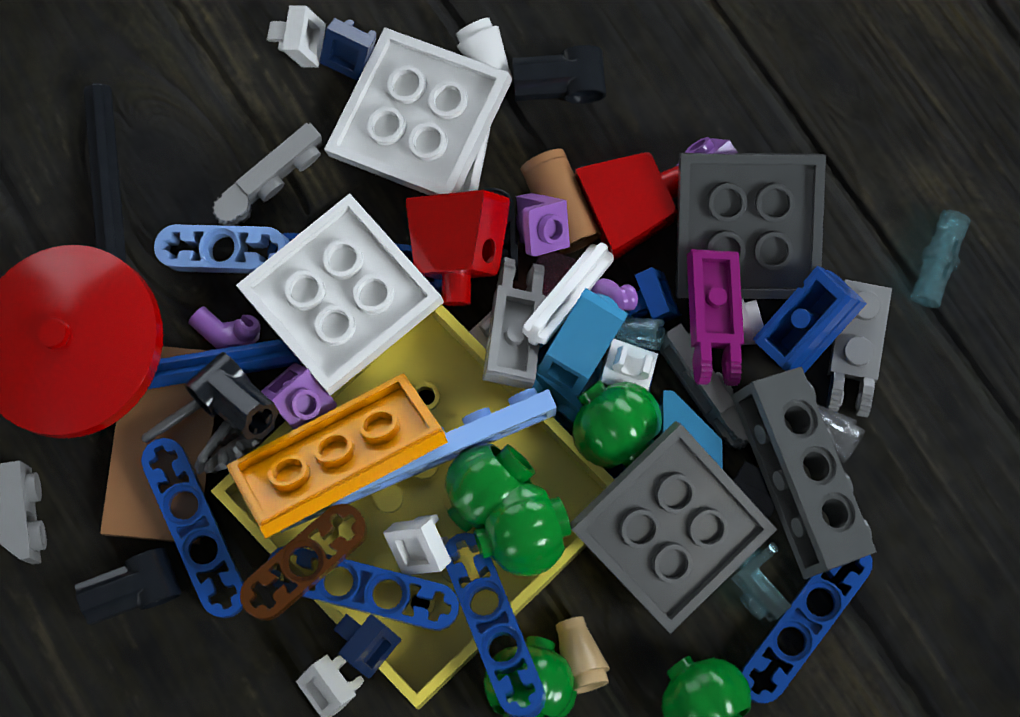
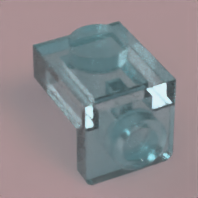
[731,542,792,623]

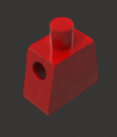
[575,152,679,260]
[406,190,510,306]

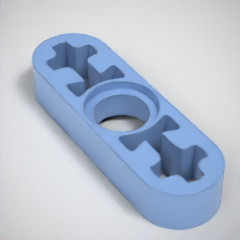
[154,224,290,274]

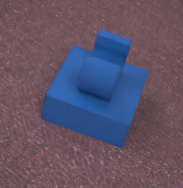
[626,267,681,323]

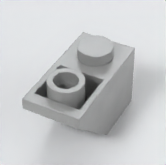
[0,461,47,564]

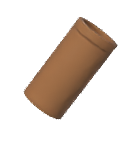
[520,149,602,255]

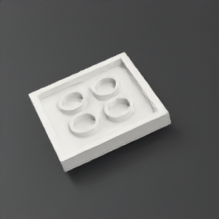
[324,27,512,195]
[236,193,444,396]

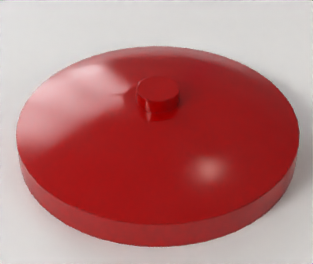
[0,245,163,438]

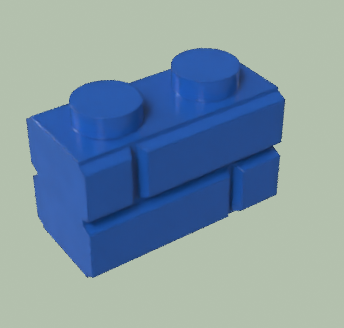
[753,266,867,373]

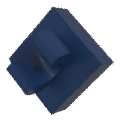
[319,18,376,81]
[333,614,402,679]

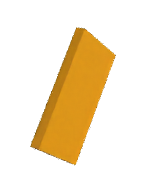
[226,373,448,539]

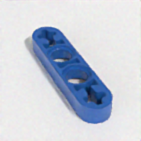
[141,438,244,618]
[445,532,546,717]
[268,546,459,631]
[741,555,872,704]

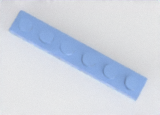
[279,388,557,533]

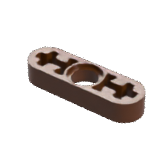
[240,504,367,620]

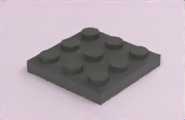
[675,153,826,299]
[570,421,777,634]

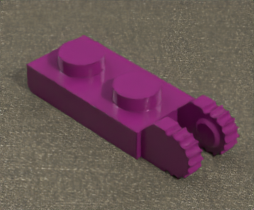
[687,249,744,386]

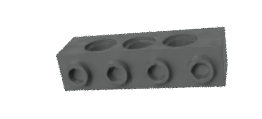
[731,366,877,580]

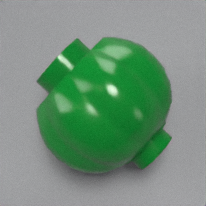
[572,380,662,470]
[445,444,535,532]
[473,483,571,577]
[484,636,577,717]
[661,656,752,717]

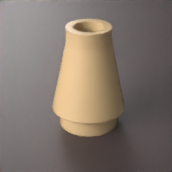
[556,616,610,694]

